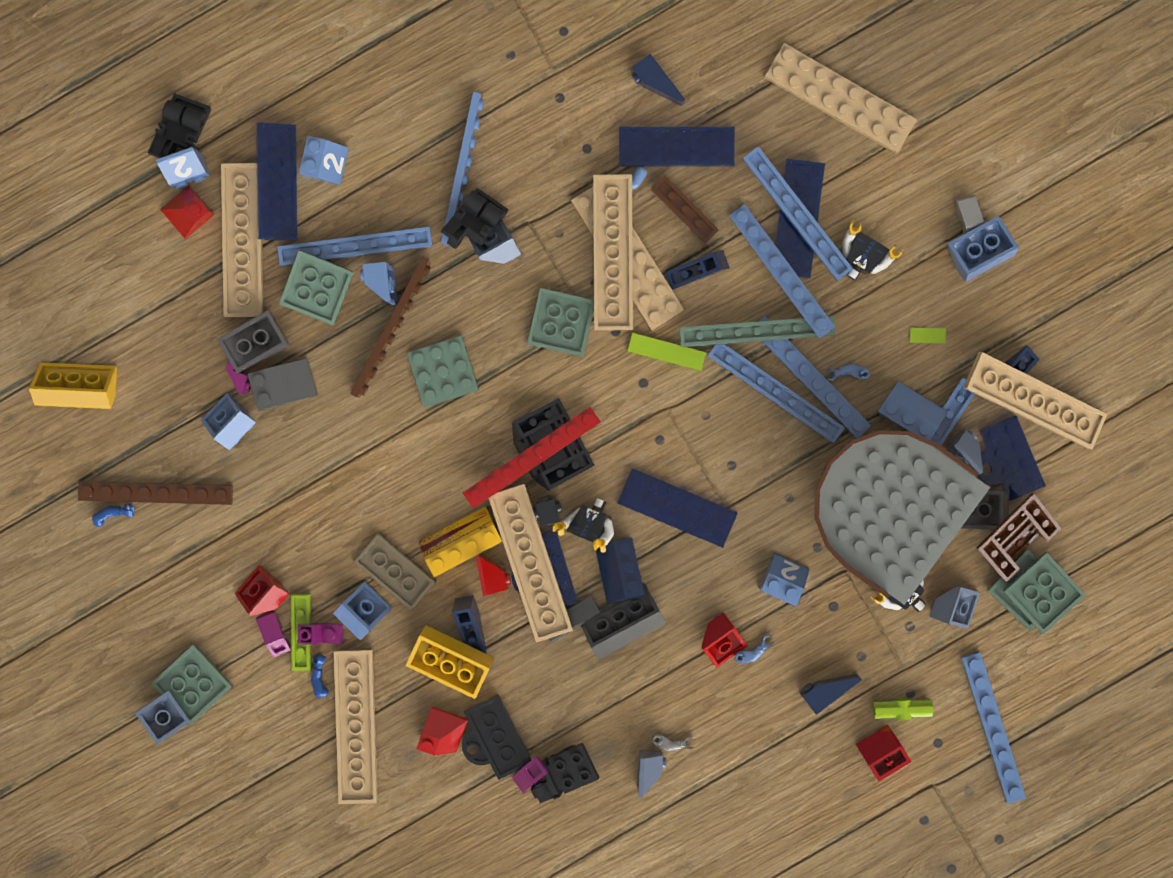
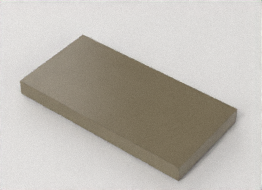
[353,532,437,611]

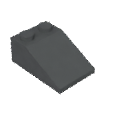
[217,310,291,373]
[248,359,318,411]
[961,490,1009,530]

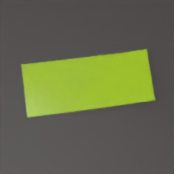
[910,327,946,343]

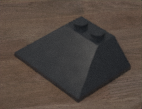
[512,398,595,491]

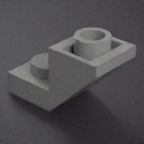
[956,195,984,235]

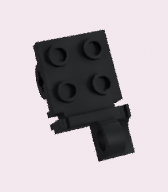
[147,93,211,159]
[441,188,509,249]
[530,743,600,803]

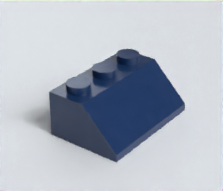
[596,538,645,604]

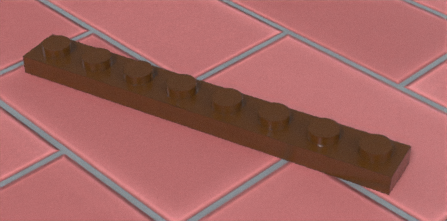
[350,258,431,398]
[78,481,233,505]

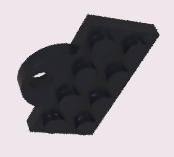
[462,694,532,780]

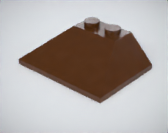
[976,492,1061,583]

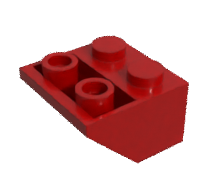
[855,724,912,782]

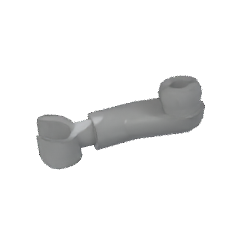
[652,734,695,751]

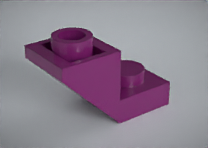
[226,360,251,394]
[256,610,291,657]
[297,623,343,645]
[512,756,549,793]

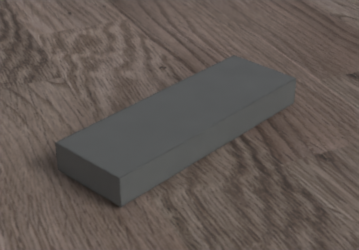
[549,595,601,643]

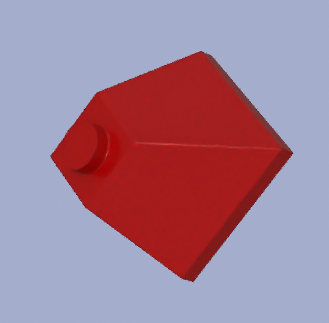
[160,185,215,239]
[476,554,511,596]
[235,565,289,616]
[701,612,747,668]
[416,706,468,756]

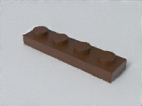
[651,176,719,244]

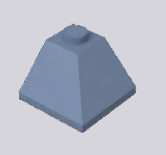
[468,220,521,264]
[945,430,983,475]
[930,586,980,629]
[135,690,190,745]
[637,750,666,798]

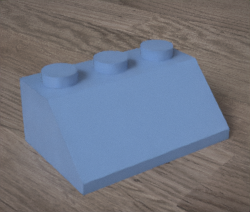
[947,216,1019,282]
[360,262,398,306]
[877,381,948,440]

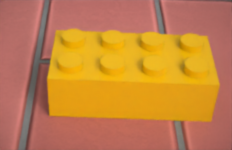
[406,625,495,699]

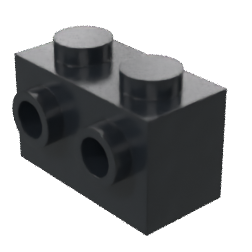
[533,495,562,527]

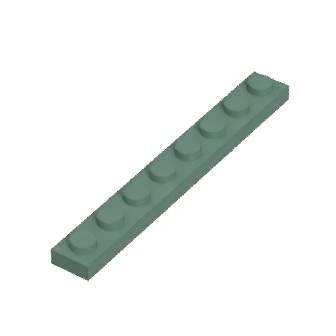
[679,316,835,347]

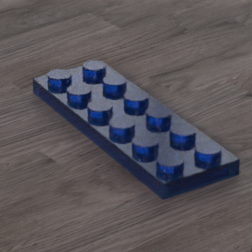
[256,122,297,241]
[619,127,735,167]
[775,159,825,279]
[617,468,738,548]

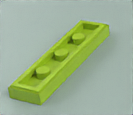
[627,333,706,371]
[291,594,312,671]

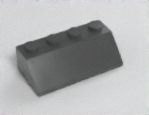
[581,584,667,660]

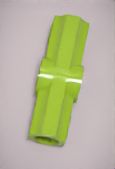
[872,698,933,720]

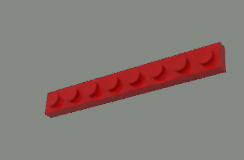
[463,407,601,509]

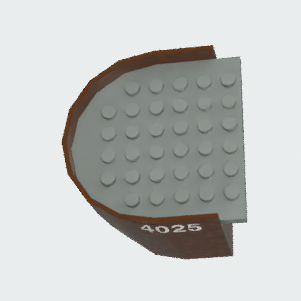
[814,430,990,605]

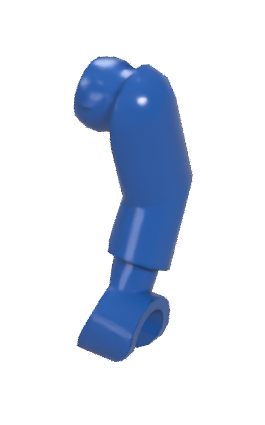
[92,504,135,527]
[311,655,328,698]

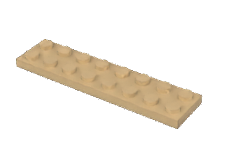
[764,43,917,154]
[221,163,264,318]
[593,174,633,331]
[571,187,684,331]
[963,352,1107,449]
[489,484,573,642]
[334,649,378,804]

